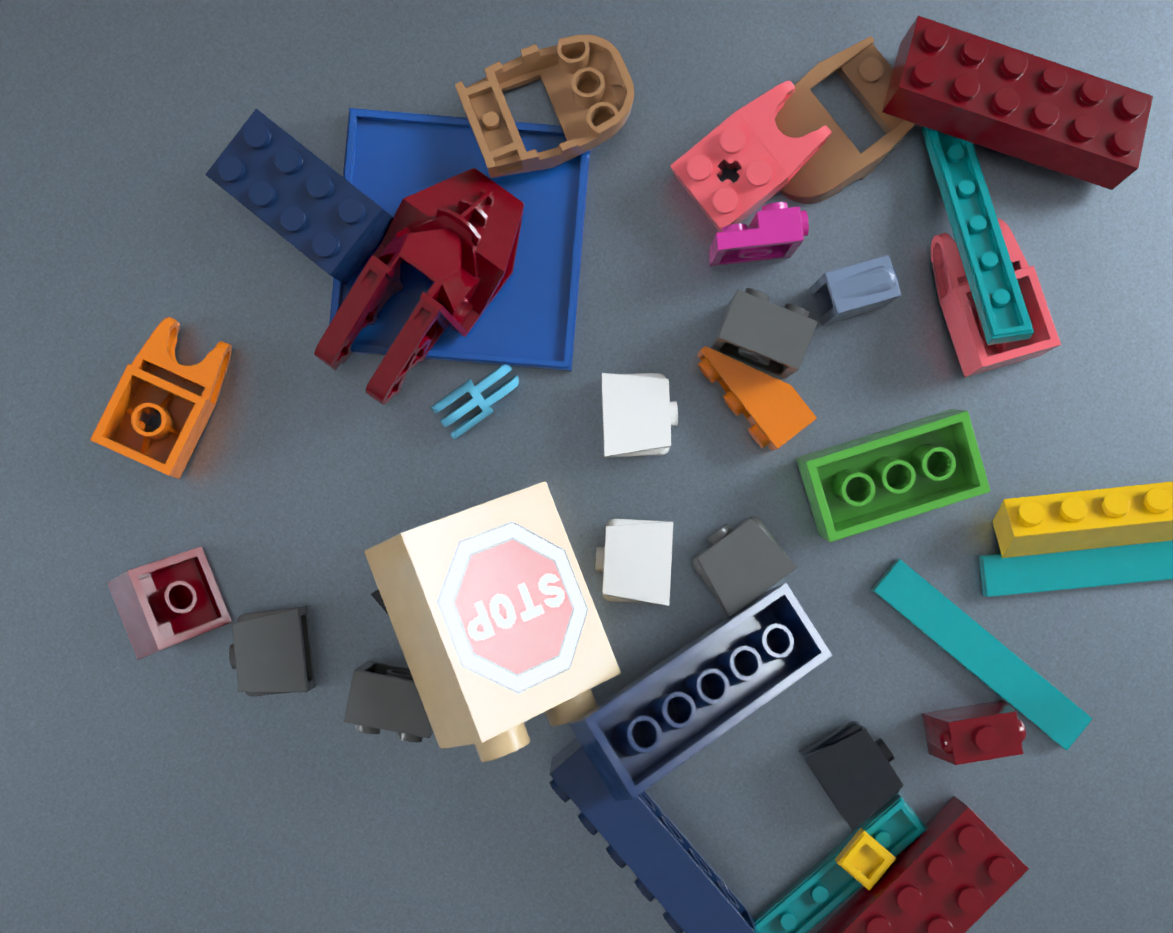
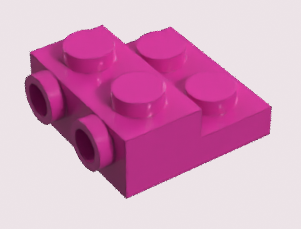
[708,202,809,267]

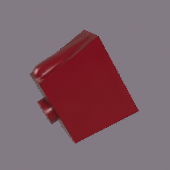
[922,700,1026,765]

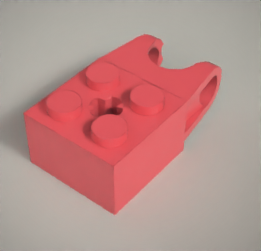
[670,80,832,232]
[930,218,1061,378]

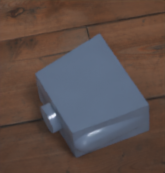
[810,255,901,327]

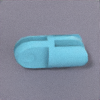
[430,364,519,440]

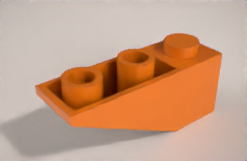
[697,346,817,451]

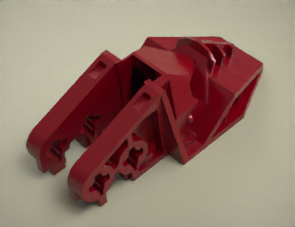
[314,168,524,405]

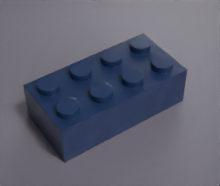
[205,109,393,285]

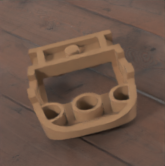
[455,34,634,178]
[775,36,916,204]

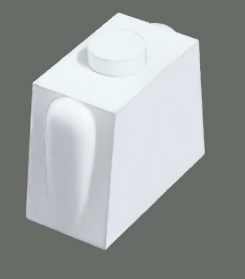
[601,373,678,458]
[595,519,674,606]

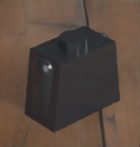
[799,721,904,830]

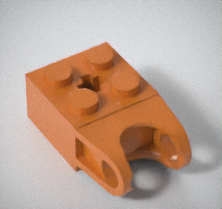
[90,317,232,479]

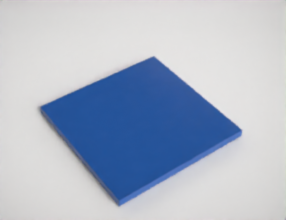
[329,108,590,372]

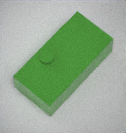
[796,409,991,542]

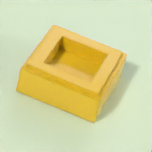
[834,828,896,891]

